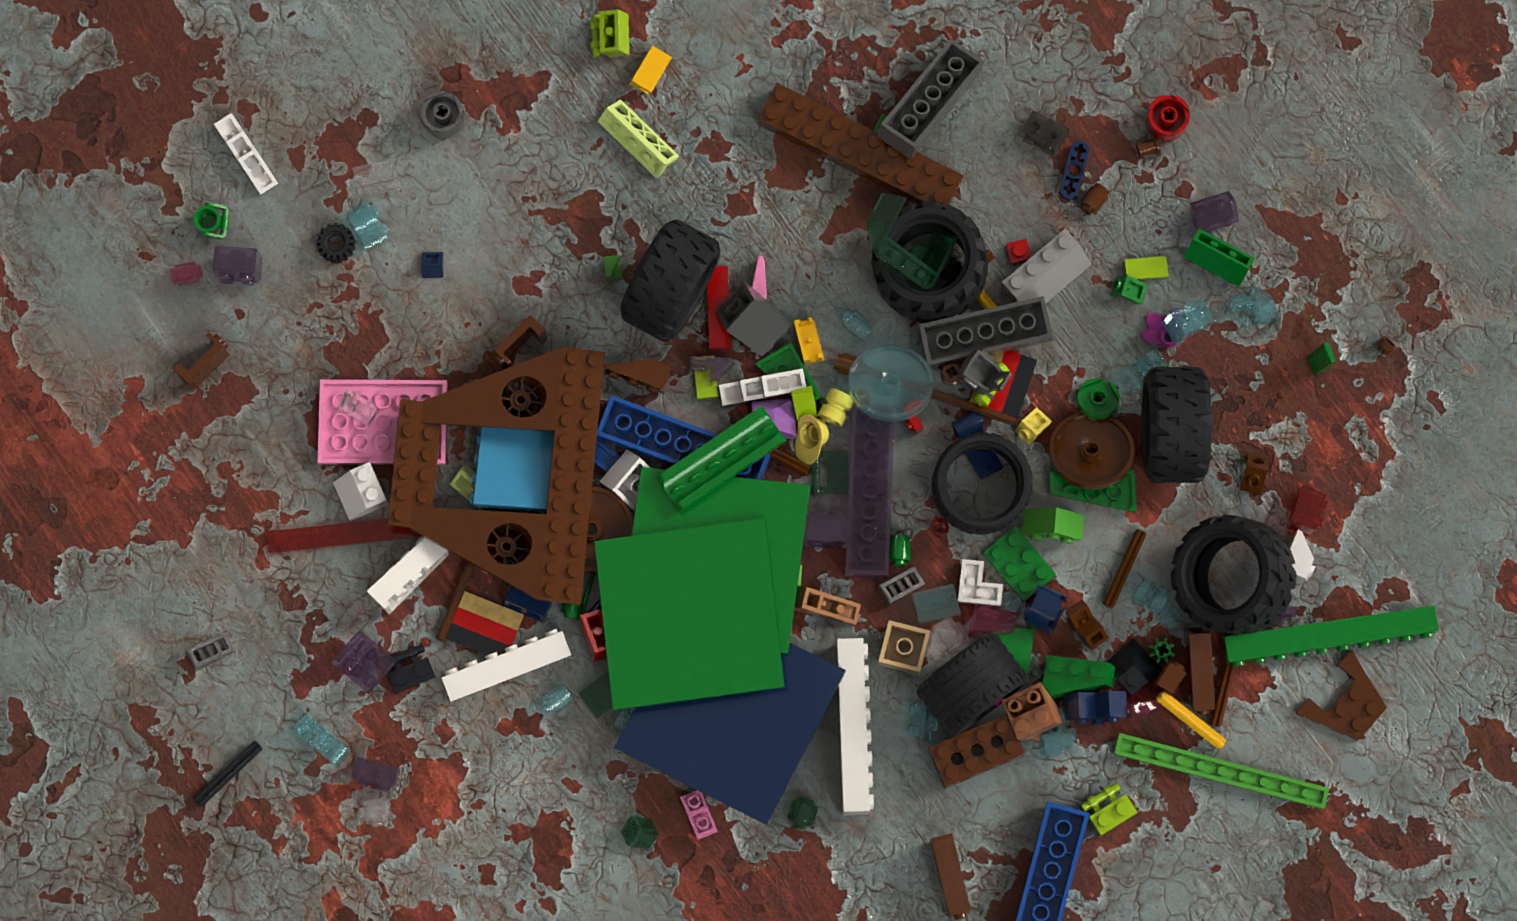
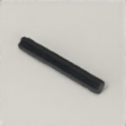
[194,741,262,807]

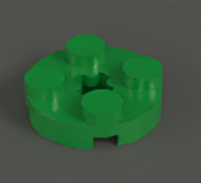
[1077,378,1120,421]

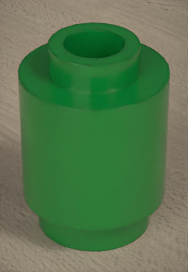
[889,534,911,567]

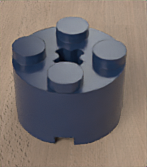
[1024,585,1068,635]

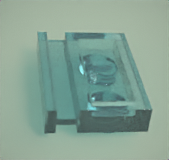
[912,584,961,624]

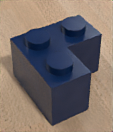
[1065,691,1127,725]

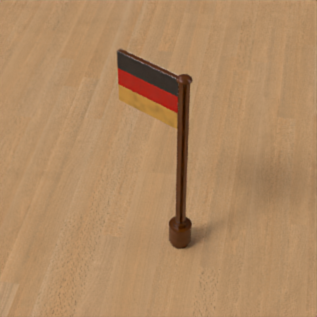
[833,351,1037,428]
[435,508,524,656]

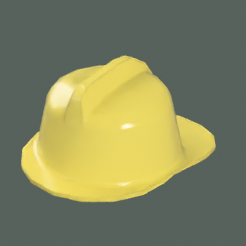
[795,414,829,465]

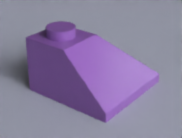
[752,399,796,439]

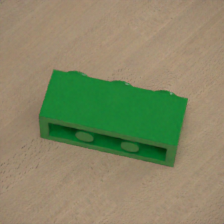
[1183,229,1255,287]

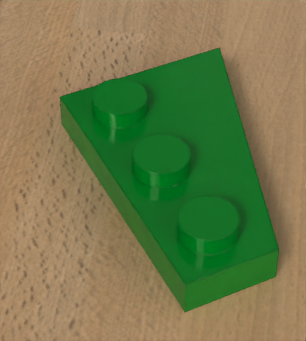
[755,343,823,402]

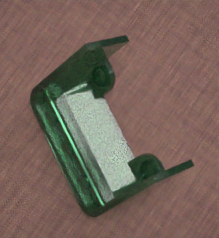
[867,193,958,290]

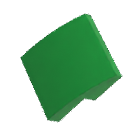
[990,623,1034,674]

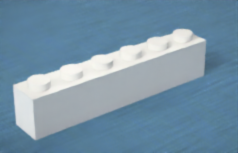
[442,629,571,701]

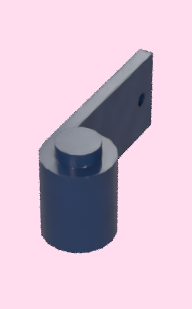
[951,411,1003,480]

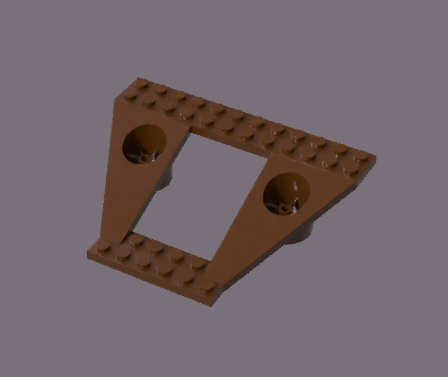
[387,347,605,605]

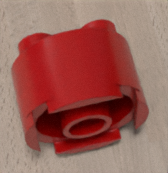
[1145,95,1190,143]

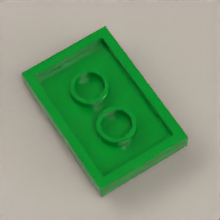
[983,526,1057,603]

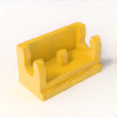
[629,45,672,94]
[794,317,824,365]

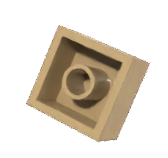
[878,620,931,675]

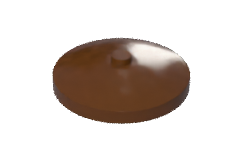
[1049,412,1135,490]
[584,487,634,573]

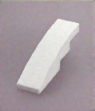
[214,113,278,195]
[718,369,806,406]

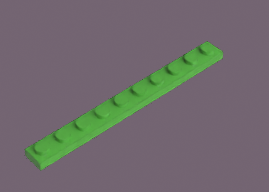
[1114,733,1330,810]

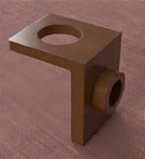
[1240,454,1269,495]

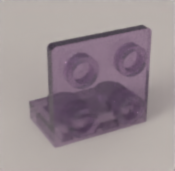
[331,630,396,694]

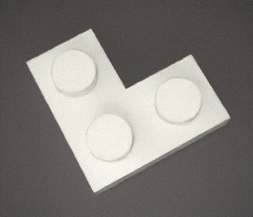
[958,559,1003,607]

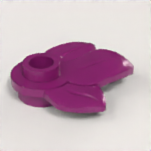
[1141,309,1180,348]

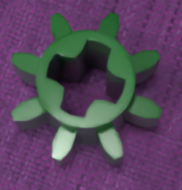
[1148,638,1175,664]

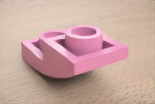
[680,790,718,840]

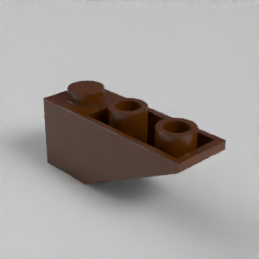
[603,359,673,394]

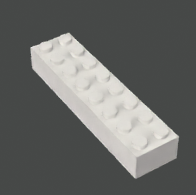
[837,638,874,816]

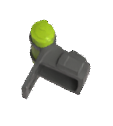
[958,349,1012,407]

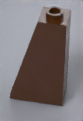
[1184,627,1215,714]
[930,833,971,920]

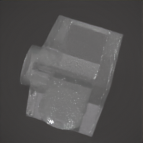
[359,798,393,828]

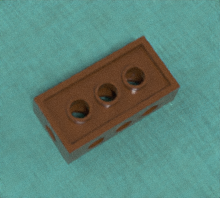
[928,714,1025,789]

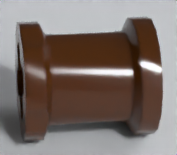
[1136,136,1161,159]
[942,363,960,386]

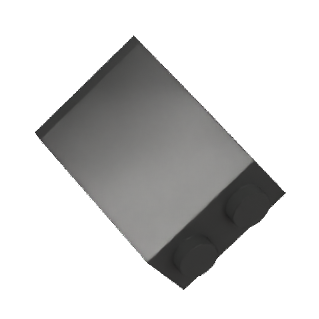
[716,280,790,356]

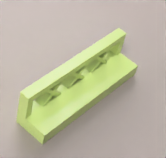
[598,99,679,178]

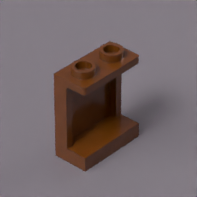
[494,315,548,370]
[173,333,230,391]

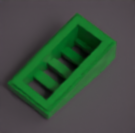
[1307,342,1336,375]

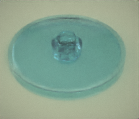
[848,344,934,422]

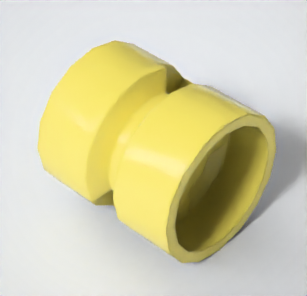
[818,388,855,427]

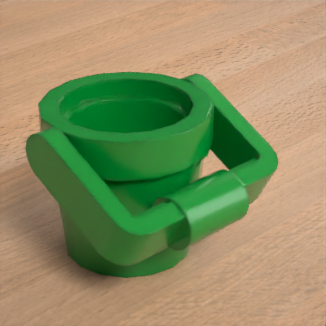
[193,202,229,239]

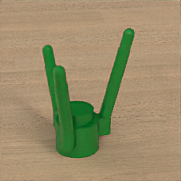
[561,572,595,619]

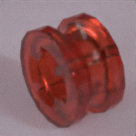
[930,518,949,538]

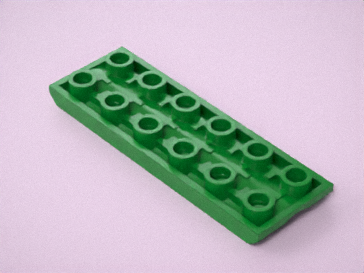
[656,407,786,513]

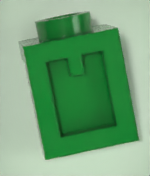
[1111,275,1148,305]

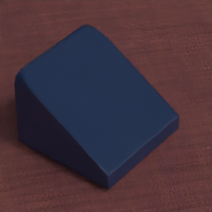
[421,252,443,278]

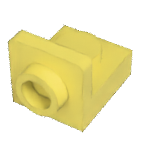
[1015,407,1052,445]

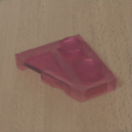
[968,604,1018,638]
[1127,696,1167,718]

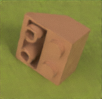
[1002,683,1064,740]

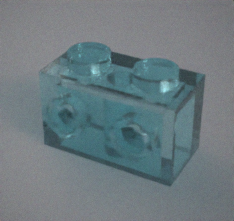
[1162,299,1215,344]

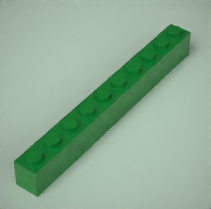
[1221,605,1439,667]

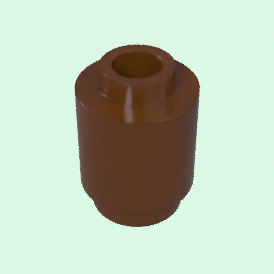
[1079,183,1109,215]

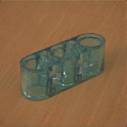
[291,712,352,768]

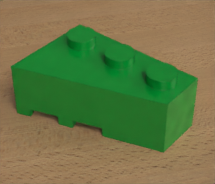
[1042,655,1115,699]

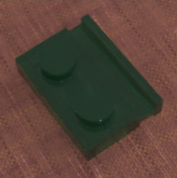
[578,670,613,719]

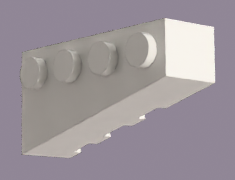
[367,536,449,615]

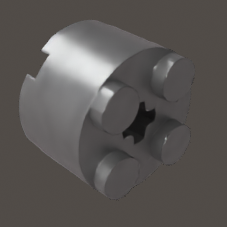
[421,91,465,138]

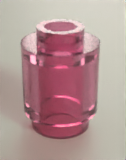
[170,261,203,286]

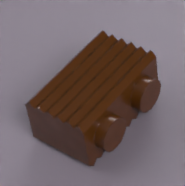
[1151,661,1186,696]

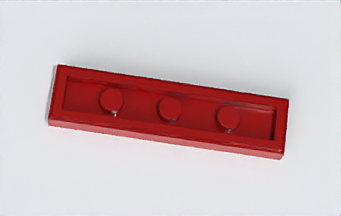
[707,266,730,350]

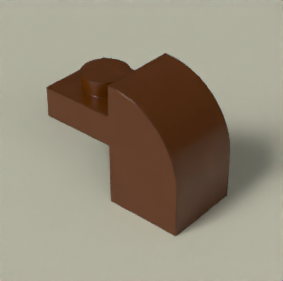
[1065,600,1108,651]

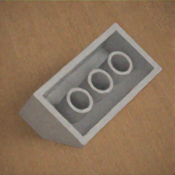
[1000,228,1092,303]

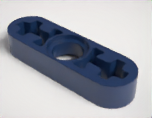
[1059,141,1089,201]

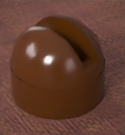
[1377,336,1396,354]

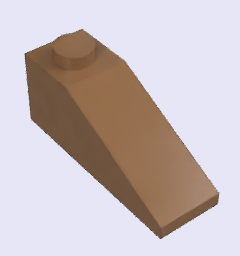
[794,587,861,625]

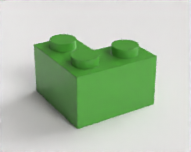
[1022,507,1084,544]

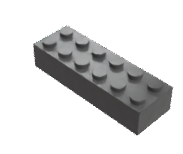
[877,39,985,160]
[919,296,1054,369]

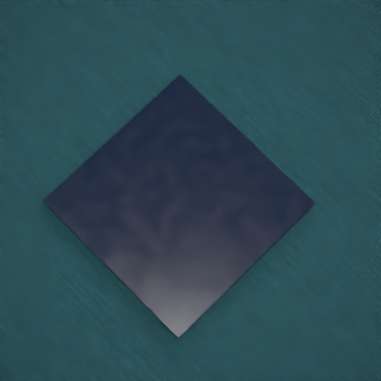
[614,643,846,825]

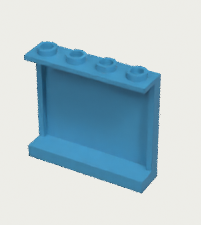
[470,427,553,514]

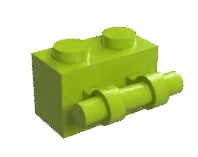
[590,9,629,57]
[1080,782,1138,837]

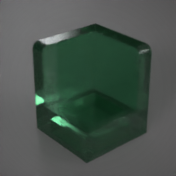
[621,816,659,849]

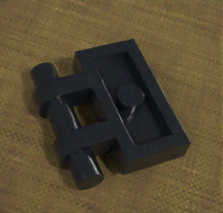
[383,644,436,694]

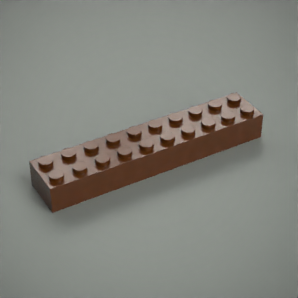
[757,83,964,206]

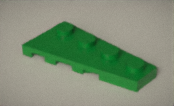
[1049,470,1137,513]

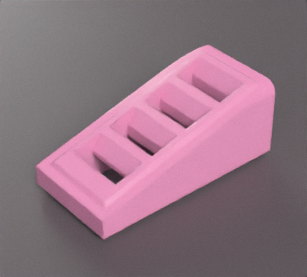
[752,255,767,300]

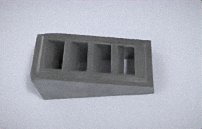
[876,566,925,607]
[186,632,235,672]

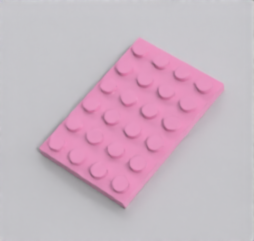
[318,380,448,465]

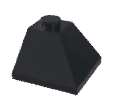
[1106,638,1162,698]

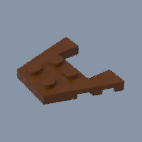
[1296,650,1387,741]

